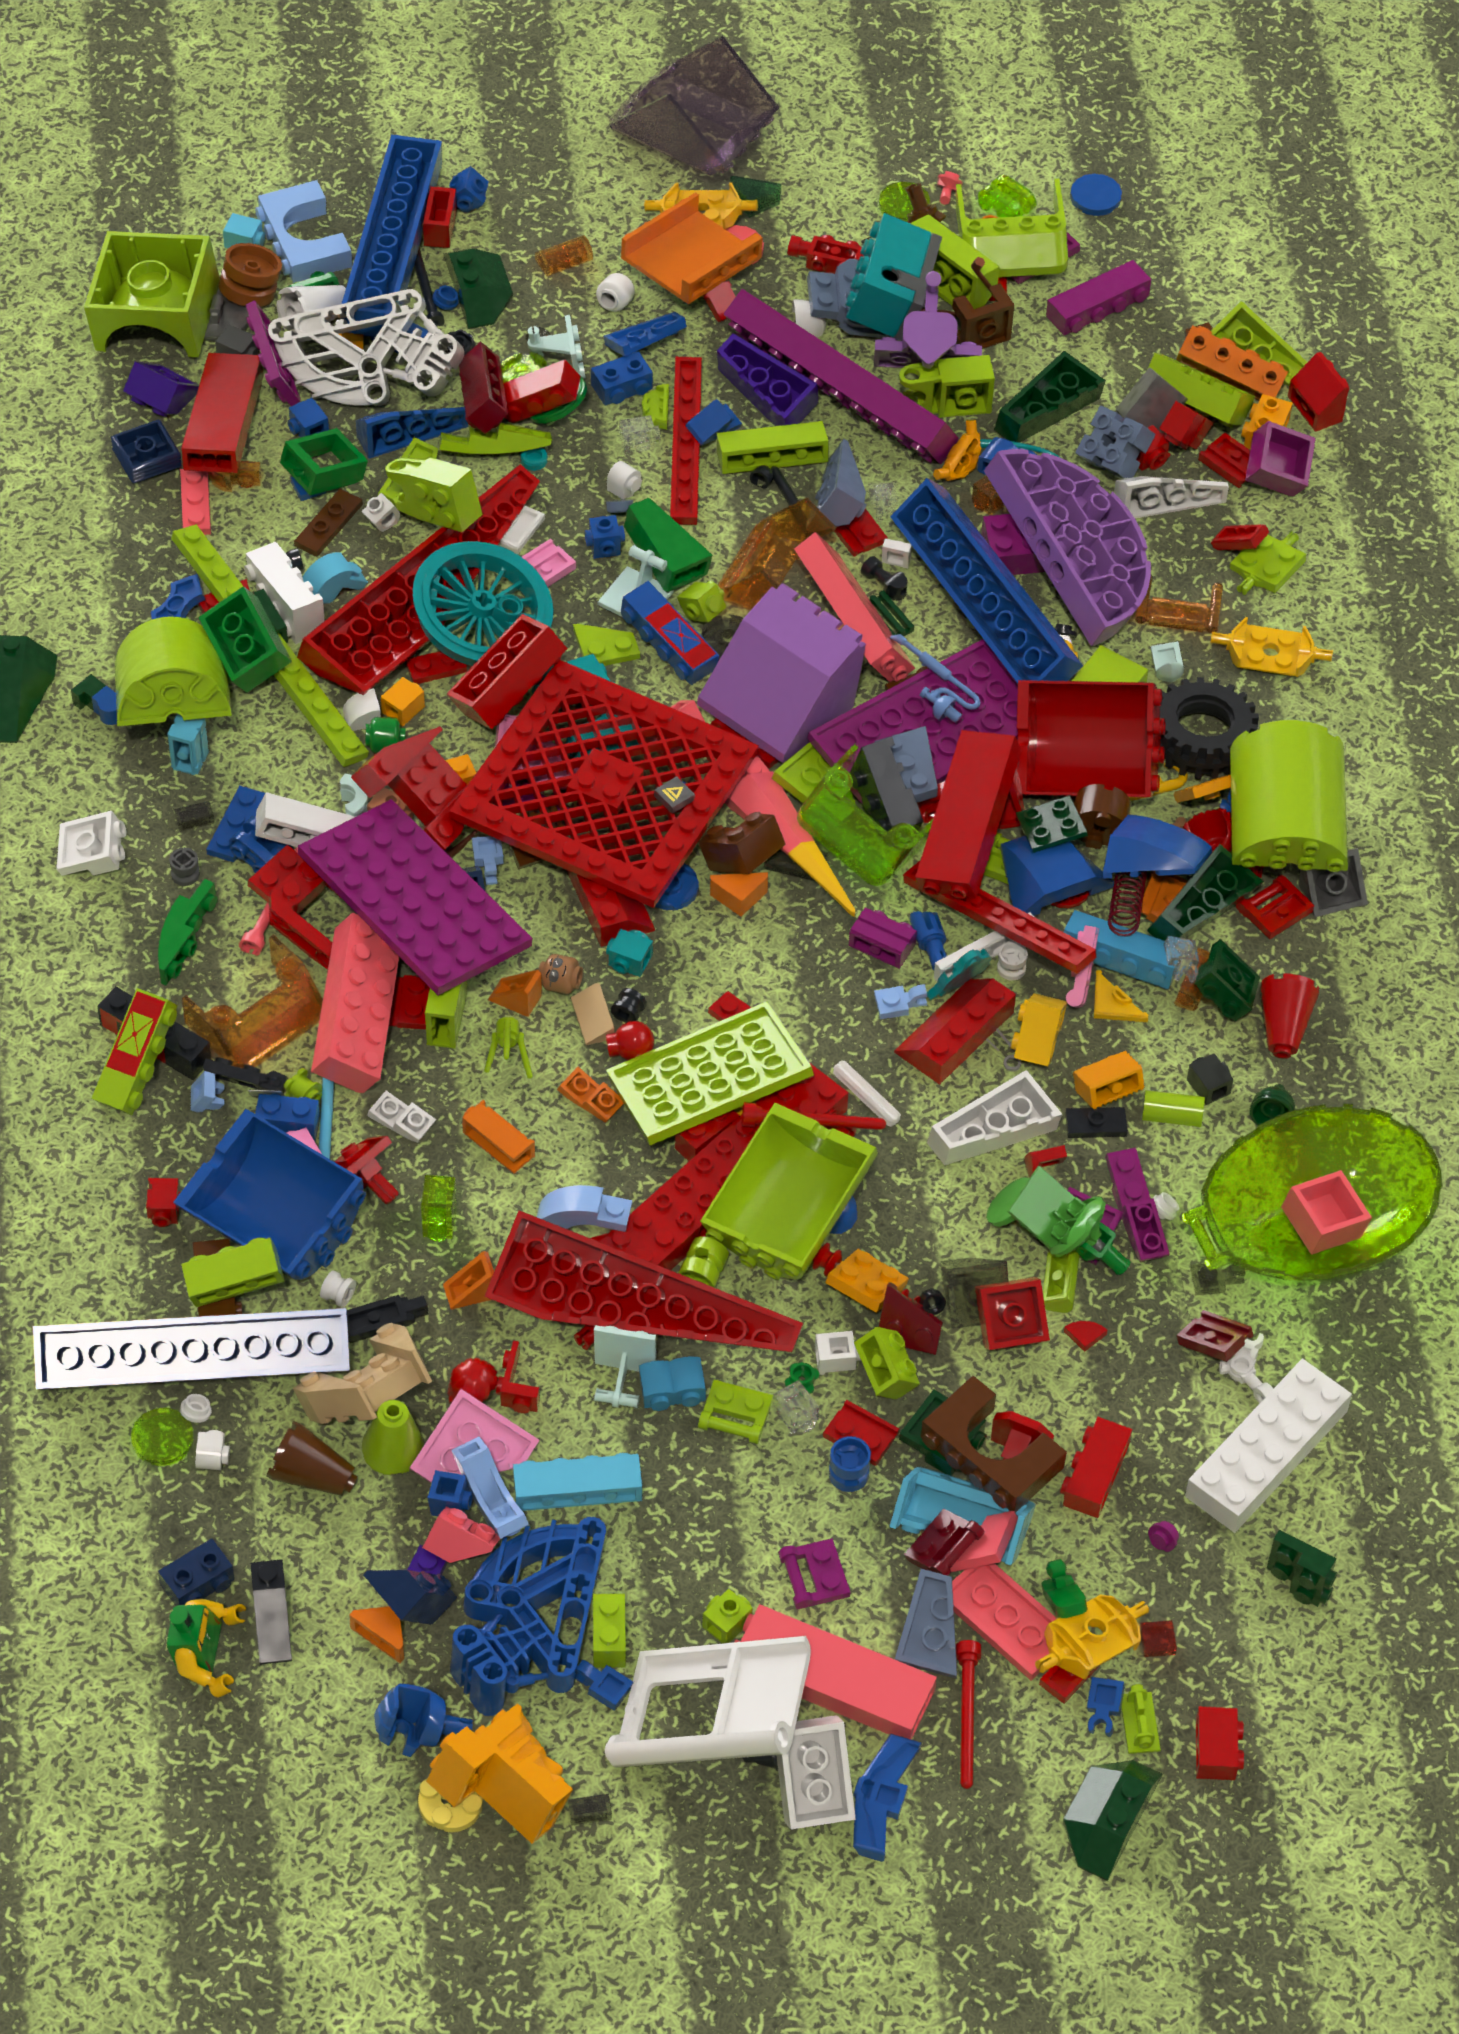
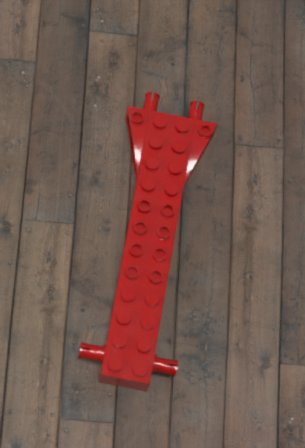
[574,1062,857,1350]

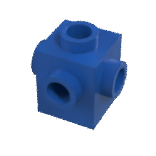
[449,166,489,213]
[584,515,625,559]

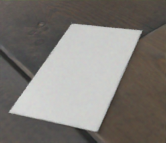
[248,1090,284,1096]

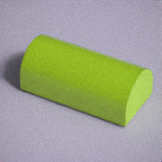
[1142,1090,1205,1127]
[1043,1250,1080,1313]

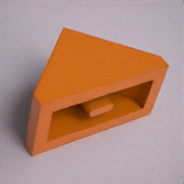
[710,872,768,917]
[488,969,542,1017]
[443,1251,494,1309]
[349,1606,404,1663]

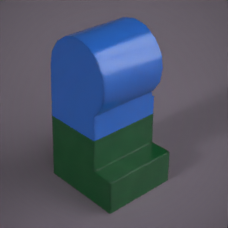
[71,674,117,725]

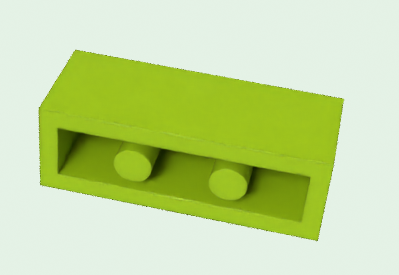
[181,1238,285,1307]

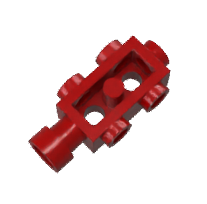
[787,235,864,274]

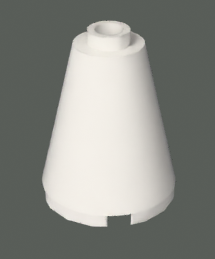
[276,285,346,335]

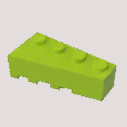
[1147,353,1255,428]

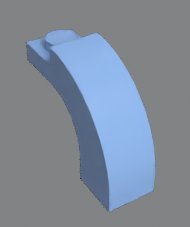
[536,1185,632,1232]
[451,1437,529,1539]

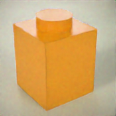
[381,677,425,727]

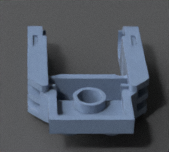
[807,259,899,340]

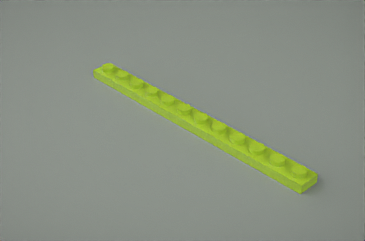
[171,524,369,767]

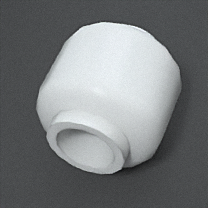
[596,273,635,312]

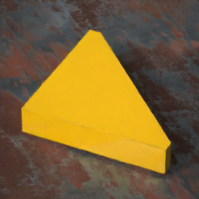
[1094,970,1148,1023]

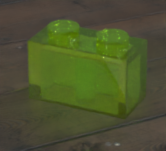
[421,1175,457,1241]

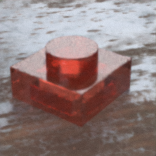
[1140,1620,1177,1657]

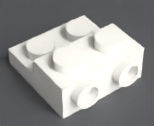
[57,811,126,876]

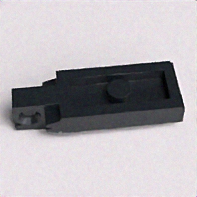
[203,1057,288,1094]
[347,1295,429,1343]

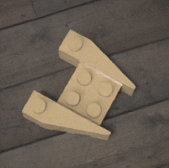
[293,1323,432,1424]

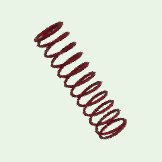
[1108,871,1147,937]

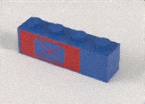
[621,581,719,685]

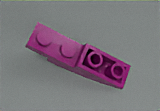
[1105,1147,1170,1262]

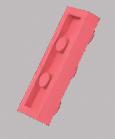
[180,469,211,535]

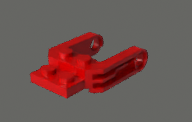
[247,845,341,970]

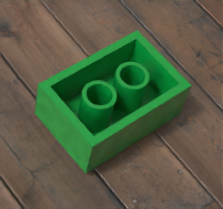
[198,586,292,693]

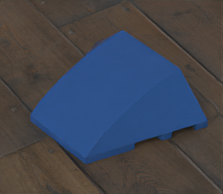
[1103,815,1212,879]
[1000,836,1114,916]

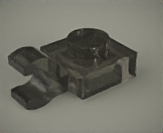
[1190,1262,1246,1296]

